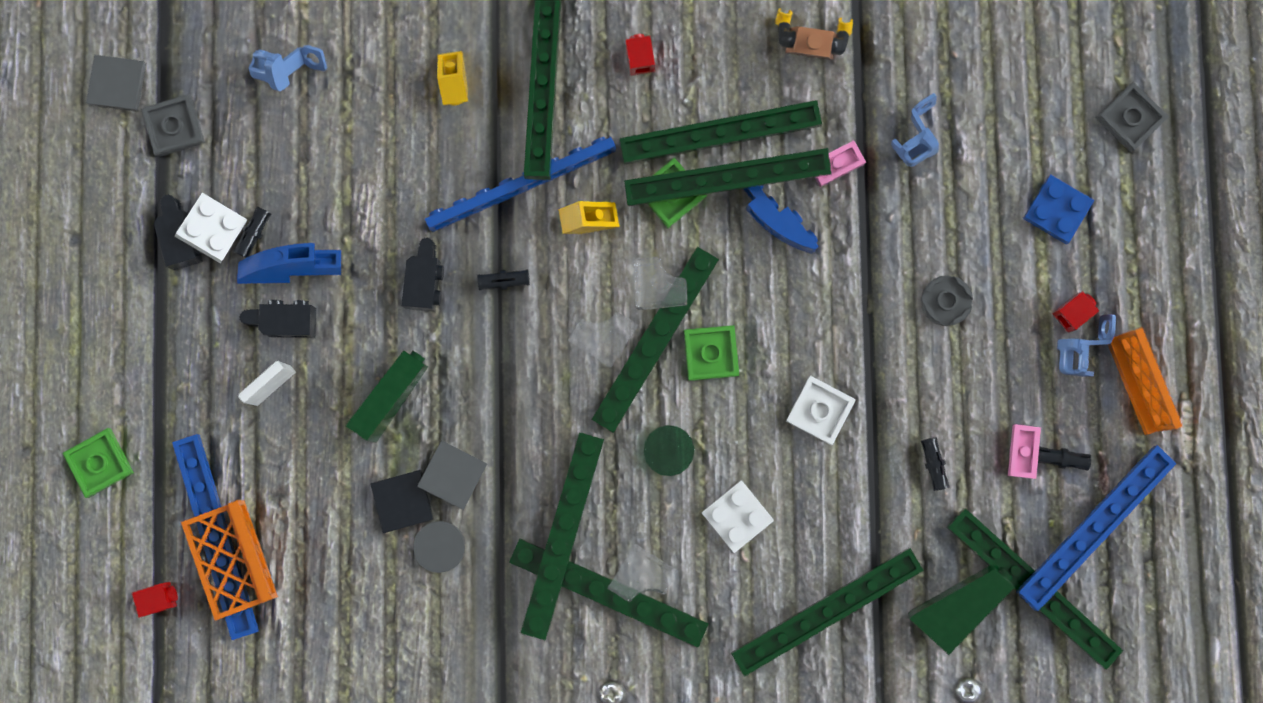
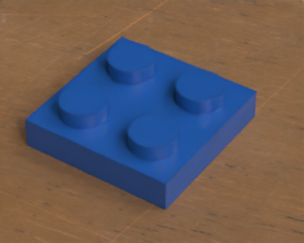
[1023,174,1094,245]

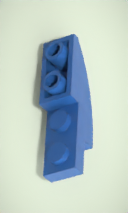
[743,186,819,254]
[237,243,342,284]

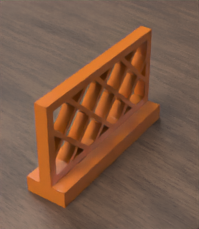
[1107,328,1183,435]
[181,500,278,621]

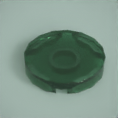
[643,425,695,476]

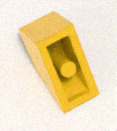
[437,51,468,106]
[558,201,620,234]

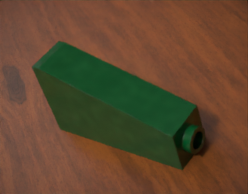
[346,350,428,443]
[908,564,1015,655]

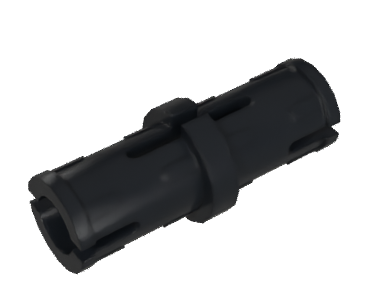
[233,207,272,258]
[477,269,530,290]
[921,437,950,491]
[1038,446,1092,471]

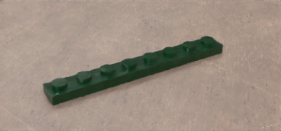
[524,0,561,180]
[619,100,822,165]
[624,148,832,206]
[591,246,719,433]
[520,432,604,641]
[946,508,1124,670]
[509,538,709,648]
[731,547,924,677]

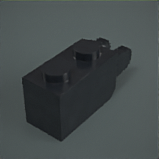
[154,194,204,271]
[401,237,444,312]
[239,300,316,338]

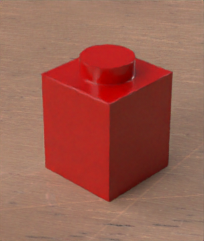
[625,34,655,76]
[1052,291,1099,333]
[132,582,178,618]

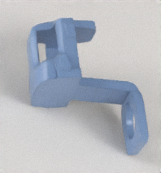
[248,45,327,91]
[891,93,939,167]
[1057,314,1116,377]

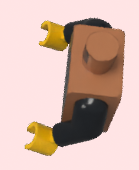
[775,8,853,60]

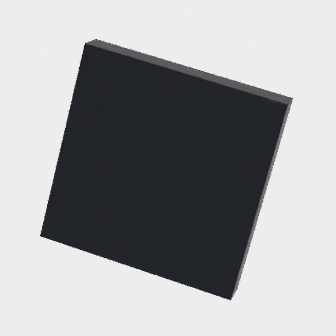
[370,470,434,533]

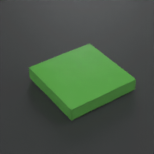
[647,157,707,229]
[684,325,739,381]
[62,428,134,498]

